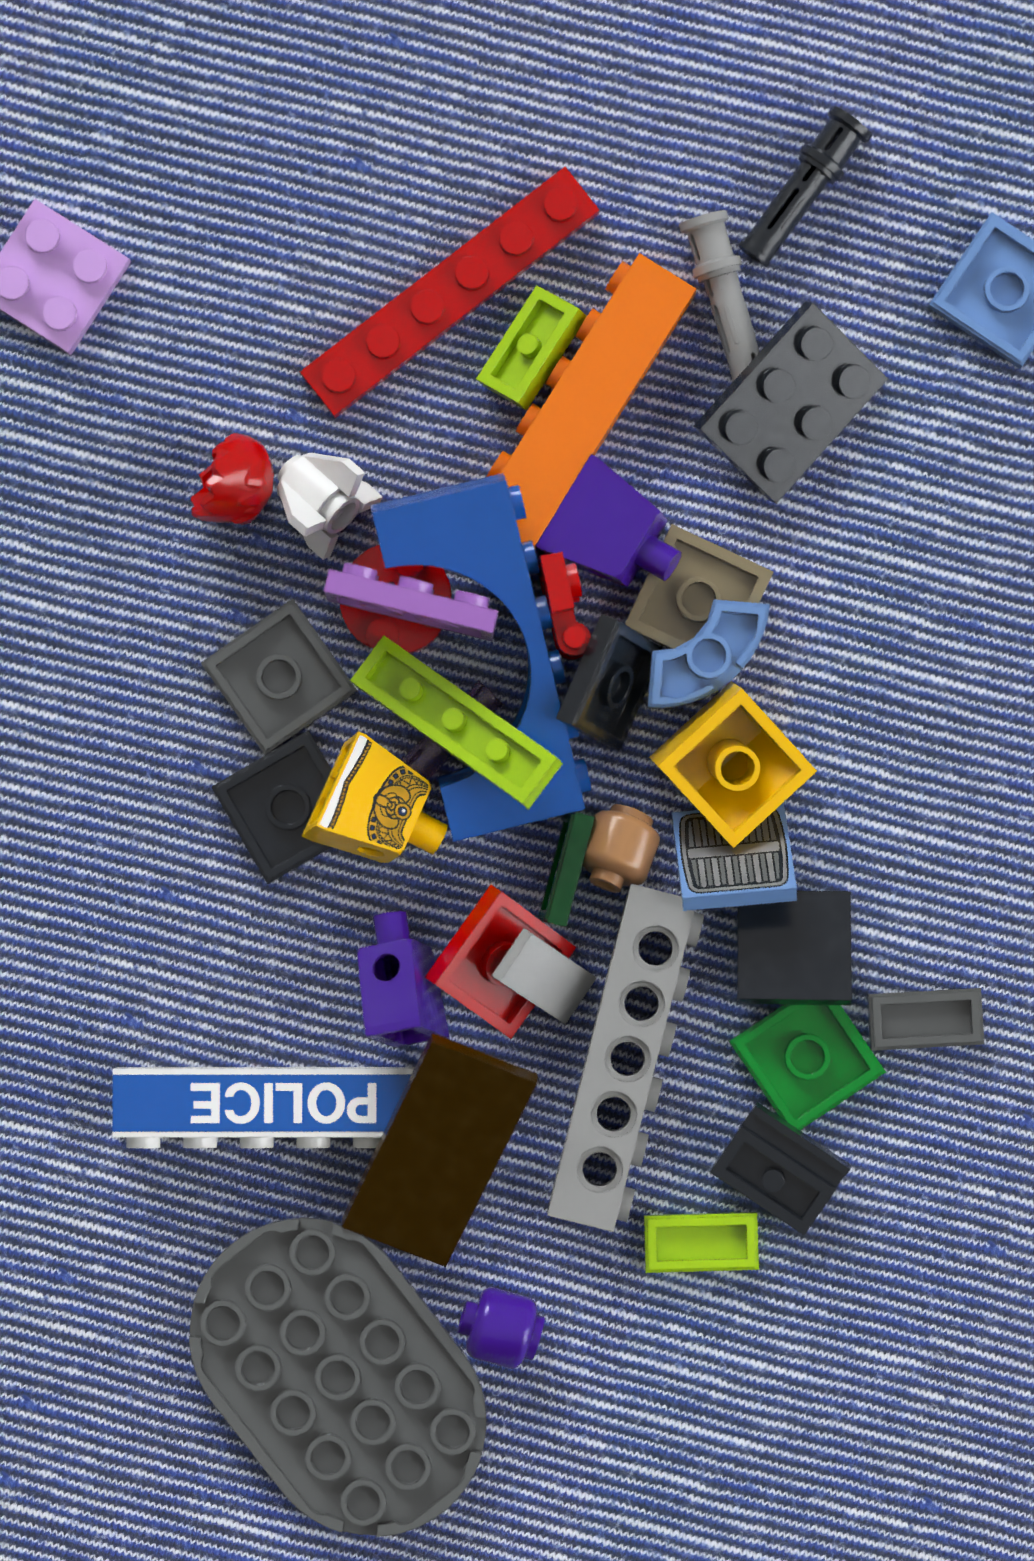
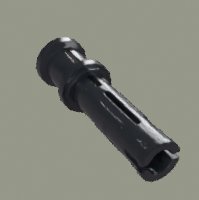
[738,106,872,268]

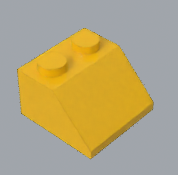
[649,681,817,848]

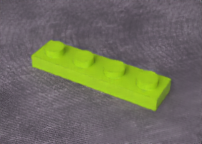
[350,635,563,810]

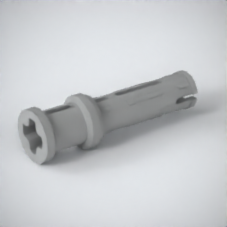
[679,210,760,382]

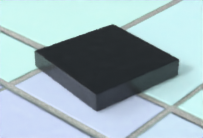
[556,614,663,751]
[211,730,332,884]
[737,890,852,1006]

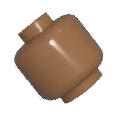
[582,804,660,893]

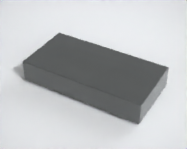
[867,988,985,1051]

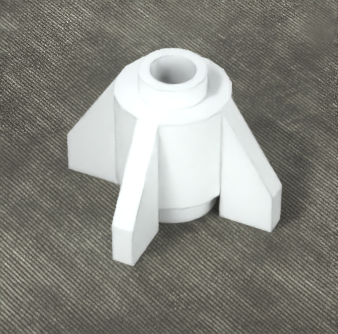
[277,453,383,560]

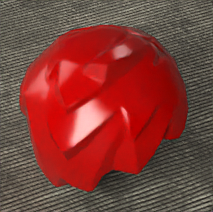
[190,433,274,525]

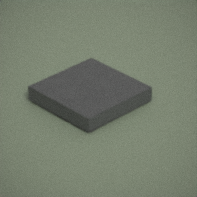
[201,599,358,755]

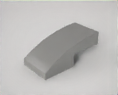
[492,928,596,1025]

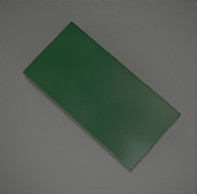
[538,812,595,927]

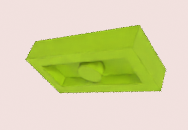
[476,285,587,411]

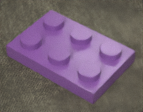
[324,563,498,642]

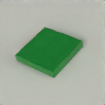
[728,1005,886,1130]

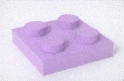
[0,199,131,356]

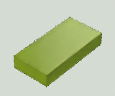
[644,1212,759,1273]

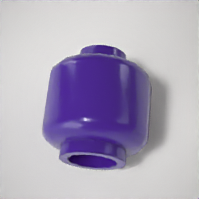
[457,1287,545,1369]

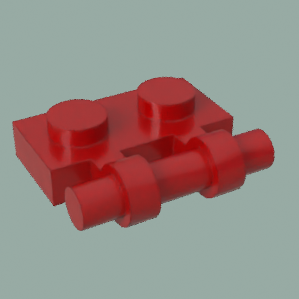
[538,551,591,660]

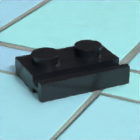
[710,1102,851,1235]

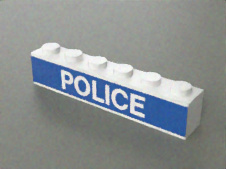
[112,1067,415,1148]

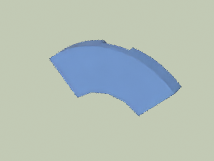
[647,599,770,709]

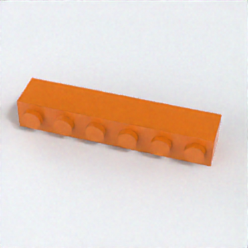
[486,253,697,550]

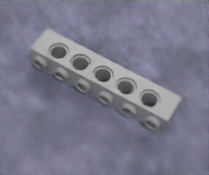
[547,884,704,1232]

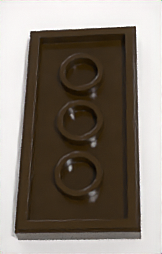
[342,1033,538,1267]

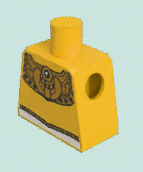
[302,731,448,863]

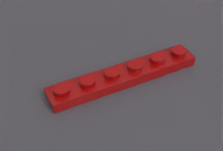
[300,166,600,418]

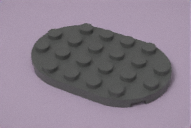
[189,1217,487,1537]

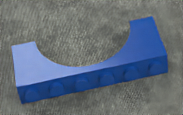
[370,473,592,842]

